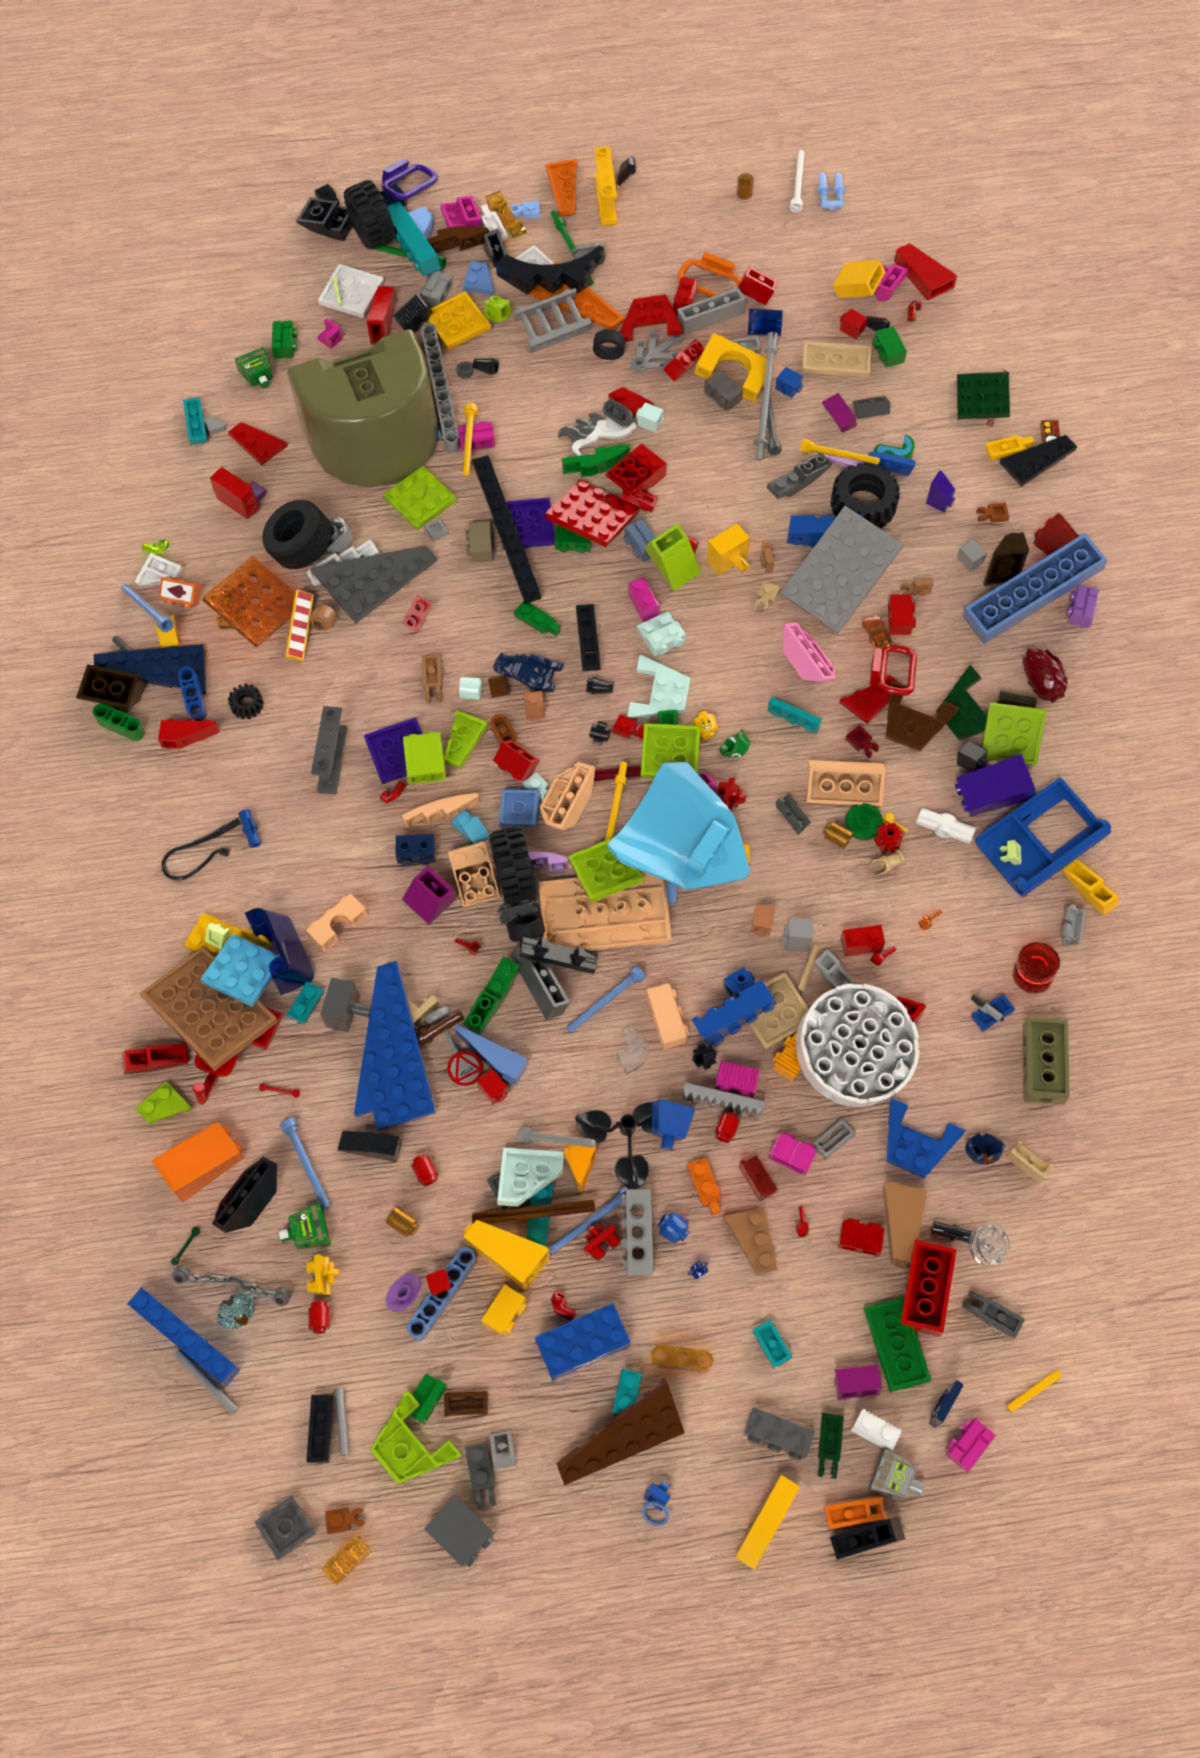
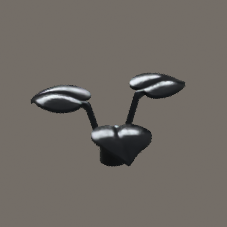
[575,1102,652,1189]

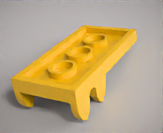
[184,913,272,958]

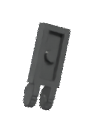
[962,1291,1025,1339]
[465,1442,496,1509]

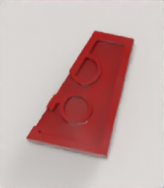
[228,422,288,466]
[839,675,901,724]

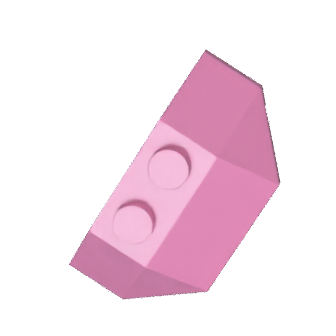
[783,623,836,682]

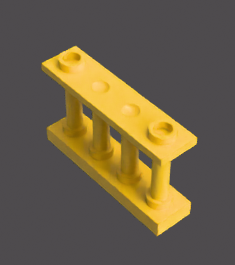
[594,147,617,226]

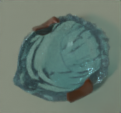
[217,1294,254,1329]

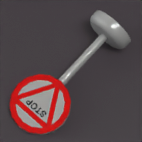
[424,1006,483,1087]

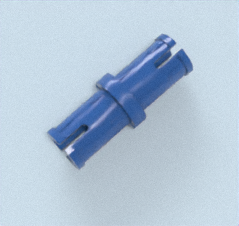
[238,809,261,848]

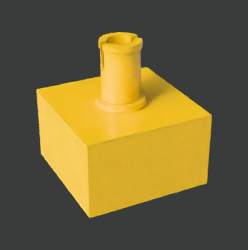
[707,523,750,575]

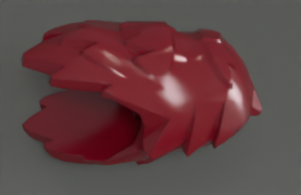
[1023,648,1068,703]

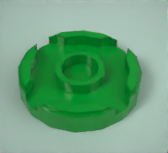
[845,804,883,840]

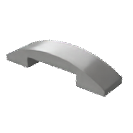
[813,949,858,989]

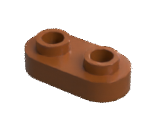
[490,714,517,745]

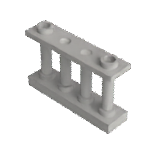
[513,288,592,354]

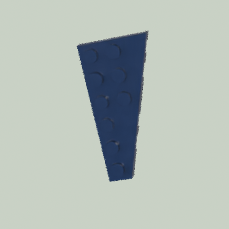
[94,644,207,695]

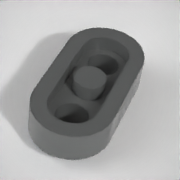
[603,399,633,426]

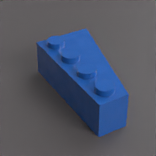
[691,980,777,1046]

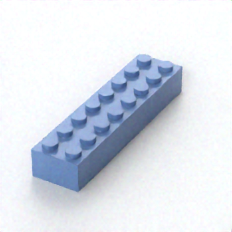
[963,533,1107,644]

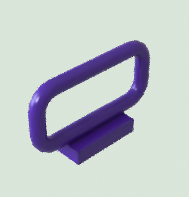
[382,158,438,200]

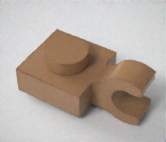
[900,578,933,596]

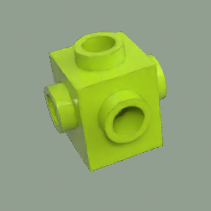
[484,296,511,323]

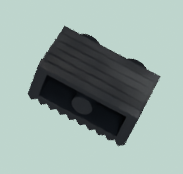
[393,293,433,332]

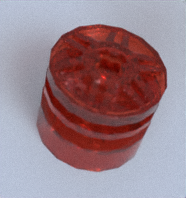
[1012,942,1060,994]

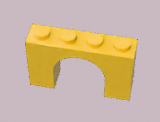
[694,333,774,403]

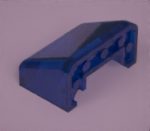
[244,908,314,996]

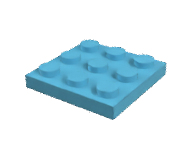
[200,934,284,1007]

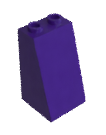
[955,754,1036,817]

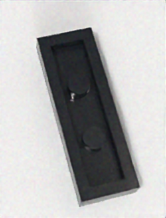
[306,1395,334,1463]

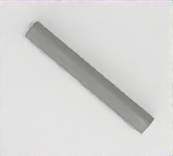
[335,1388,349,1456]

